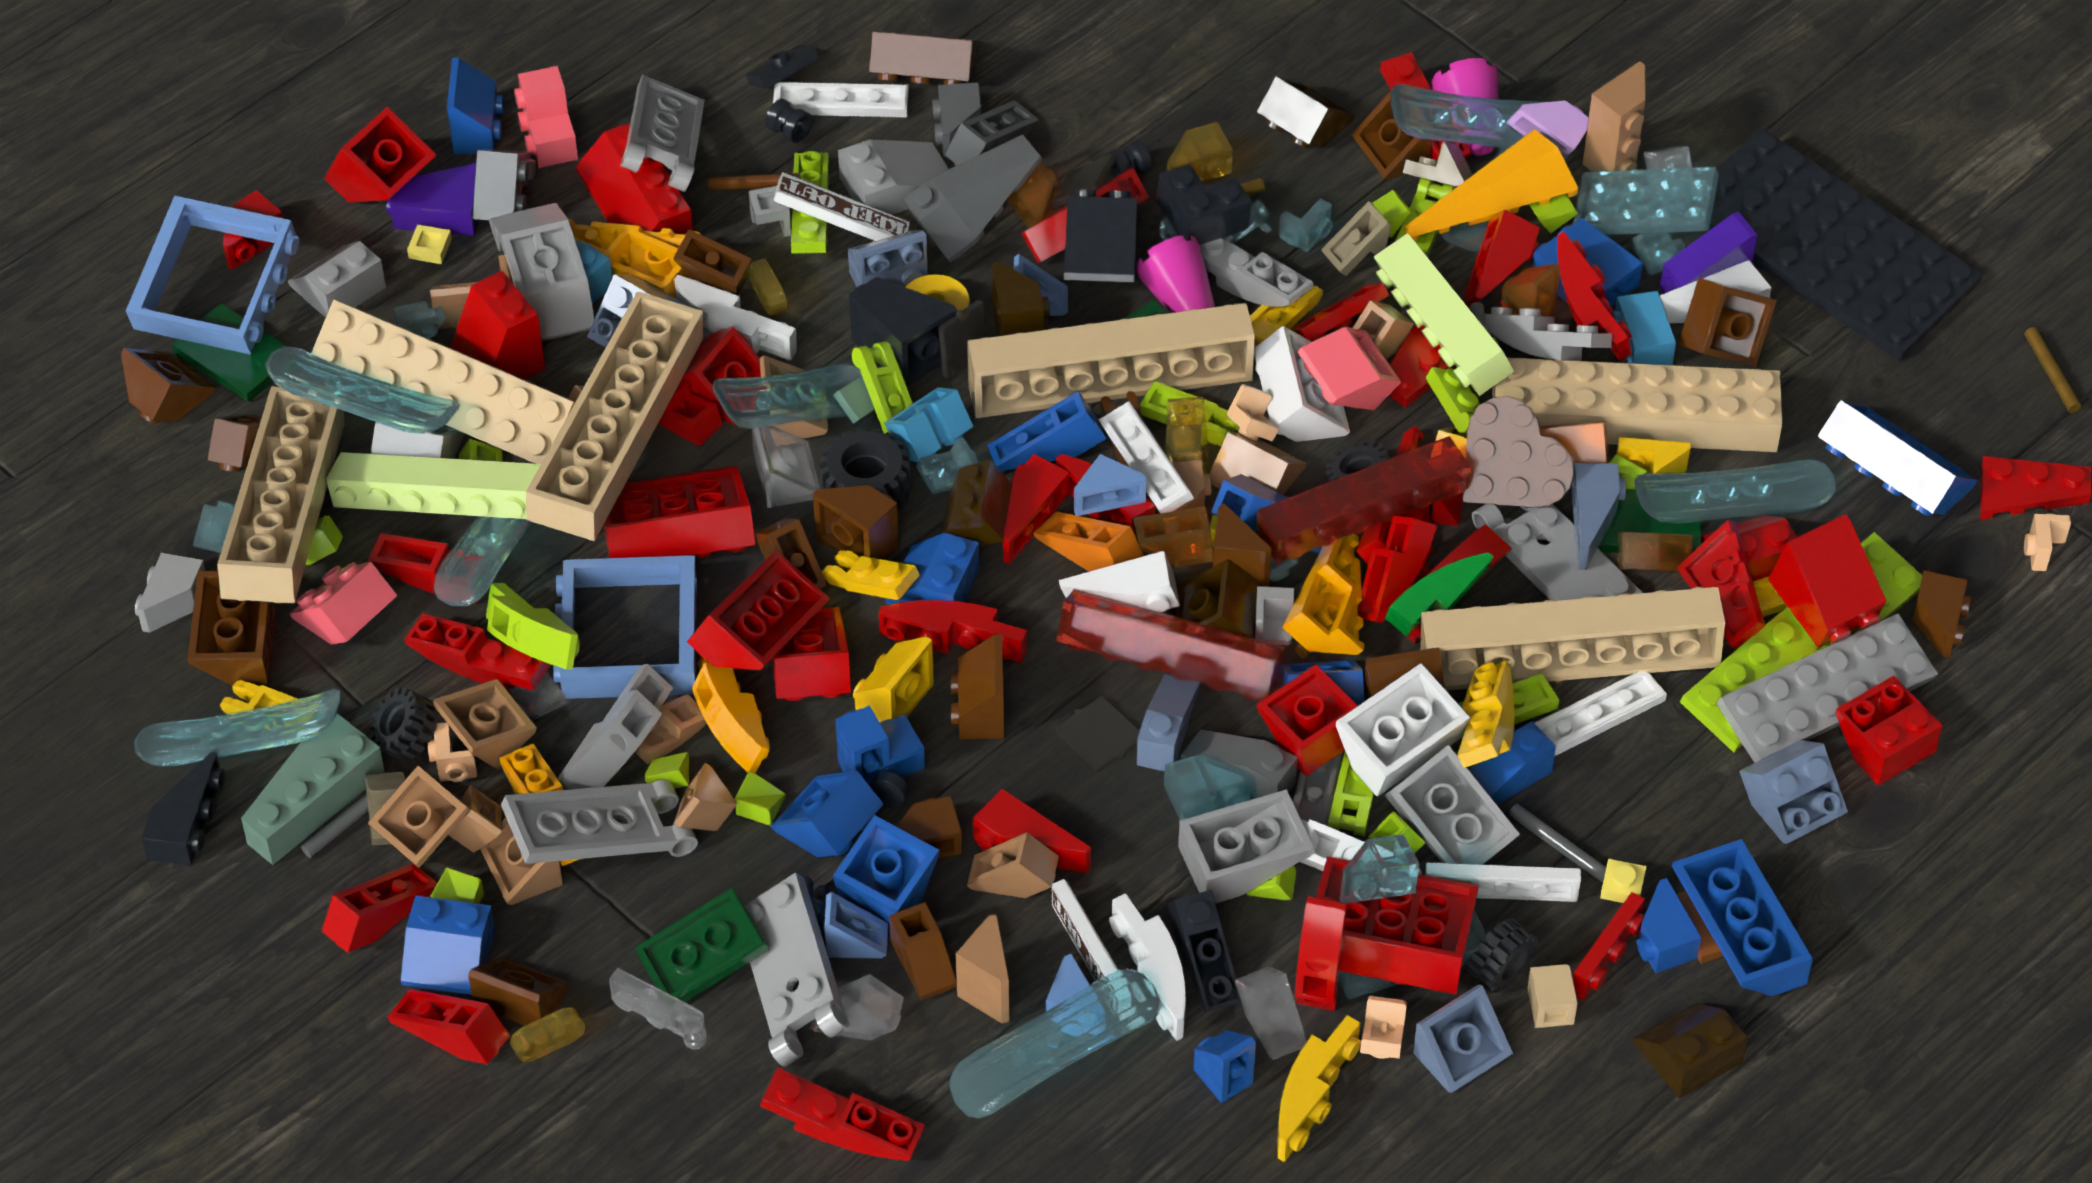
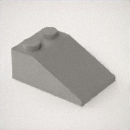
[838,140,949,215]
[1385,745,1520,865]
[1178,789,1315,903]

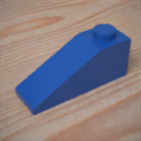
[988,391,1107,471]
[1469,721,1556,805]

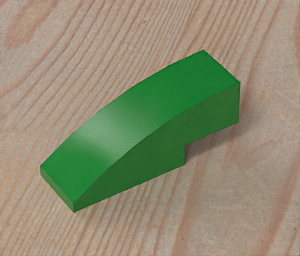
[1385,552,1494,637]

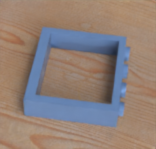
[126,196,299,355]
[553,556,697,699]

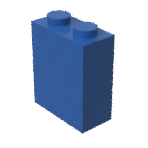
[1531,218,1643,307]

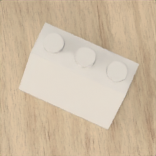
[1254,326,1350,442]
[1335,663,1470,797]

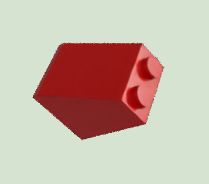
[324,107,436,203]
[450,271,545,380]
[1768,514,1887,648]

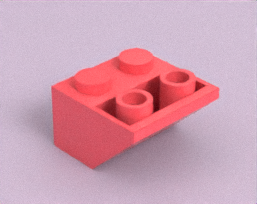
[1297,327,1401,410]
[289,562,397,645]

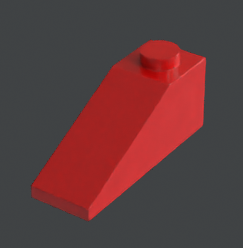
[1462,209,1540,308]
[1003,454,1070,565]
[973,789,1091,874]
[322,863,438,953]
[387,989,510,1064]

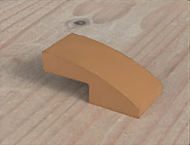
[635,694,707,765]

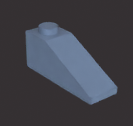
[1571,463,1626,569]
[1137,674,1200,773]

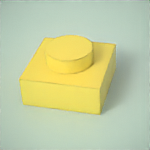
[407,225,452,264]
[1600,859,1646,903]

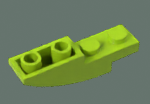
[791,151,829,253]
[486,583,580,669]

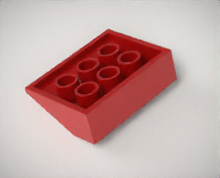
[603,466,755,558]
[1316,856,1479,994]

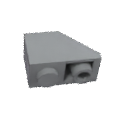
[135,553,205,633]

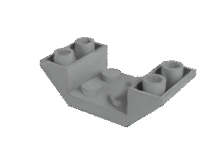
[489,203,594,342]

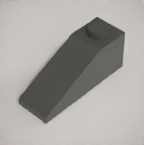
[945,100,1039,166]
[1181,730,1298,798]

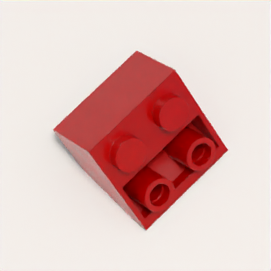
[1835,676,1943,786]

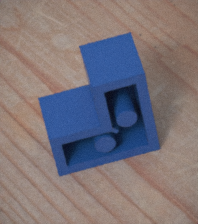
[835,705,925,786]

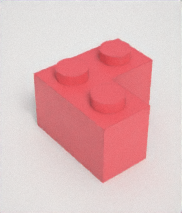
[514,66,578,168]

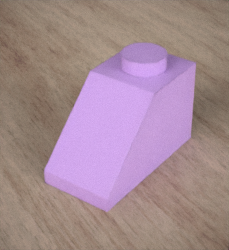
[1506,101,1589,159]

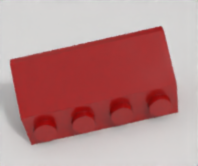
[576,122,693,235]
[687,550,830,670]

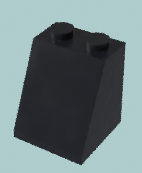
[1064,190,1137,282]
[849,277,958,387]

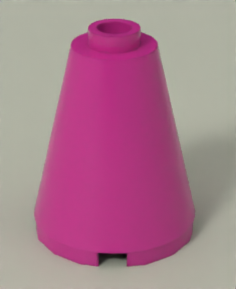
[1432,58,1499,156]
[1135,236,1215,313]

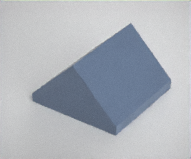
[1413,985,1513,1093]

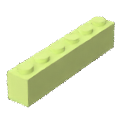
[1374,233,1515,396]
[326,452,541,519]

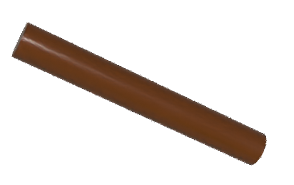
[708,173,801,190]

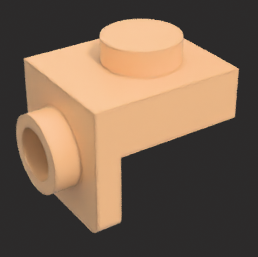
[1226,384,1279,442]
[2024,514,2071,571]
[428,722,477,782]
[1360,996,1407,1059]

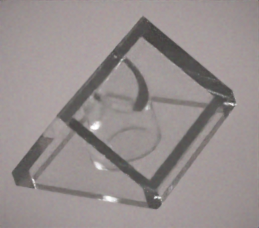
[751,418,820,508]

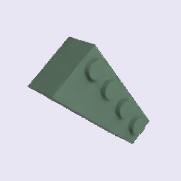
[241,707,385,865]

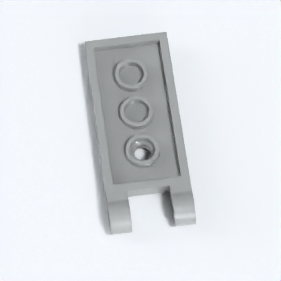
[620,75,705,192]
[1472,504,1643,601]
[501,780,698,864]
[745,873,850,1067]

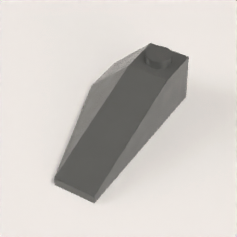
[903,135,1042,263]

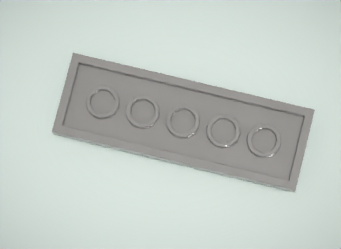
[1716,613,1938,763]

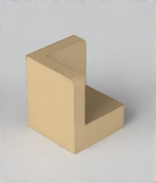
[1528,964,1577,1028]

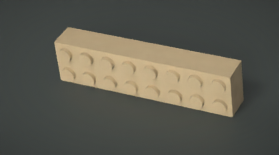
[526,291,703,541]
[307,299,576,464]
[968,303,1255,418]
[1492,358,1782,452]
[217,386,344,603]
[1421,587,1725,690]

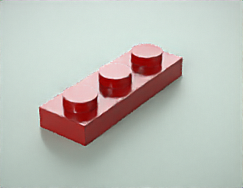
[1290,283,1389,342]
[1573,892,1645,1001]

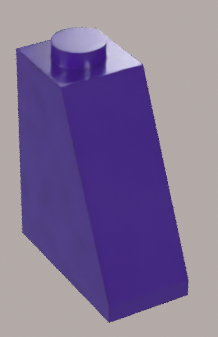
[386,163,479,236]
[1660,212,1757,294]

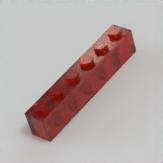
[1256,436,1471,564]
[1056,589,1284,701]

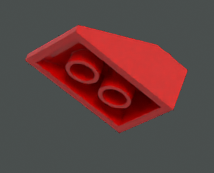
[772,607,851,701]

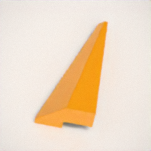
[1405,129,1578,241]
[568,219,701,299]
[1282,506,1364,655]

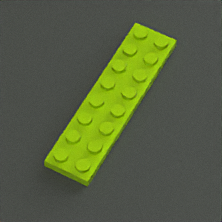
[1680,532,1922,752]

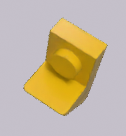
[1616,437,1691,490]

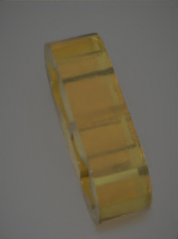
[749,258,788,316]
[510,1008,585,1062]

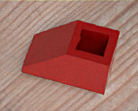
[223,190,283,270]

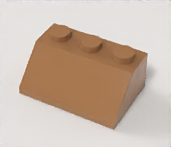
[1583,61,1646,187]

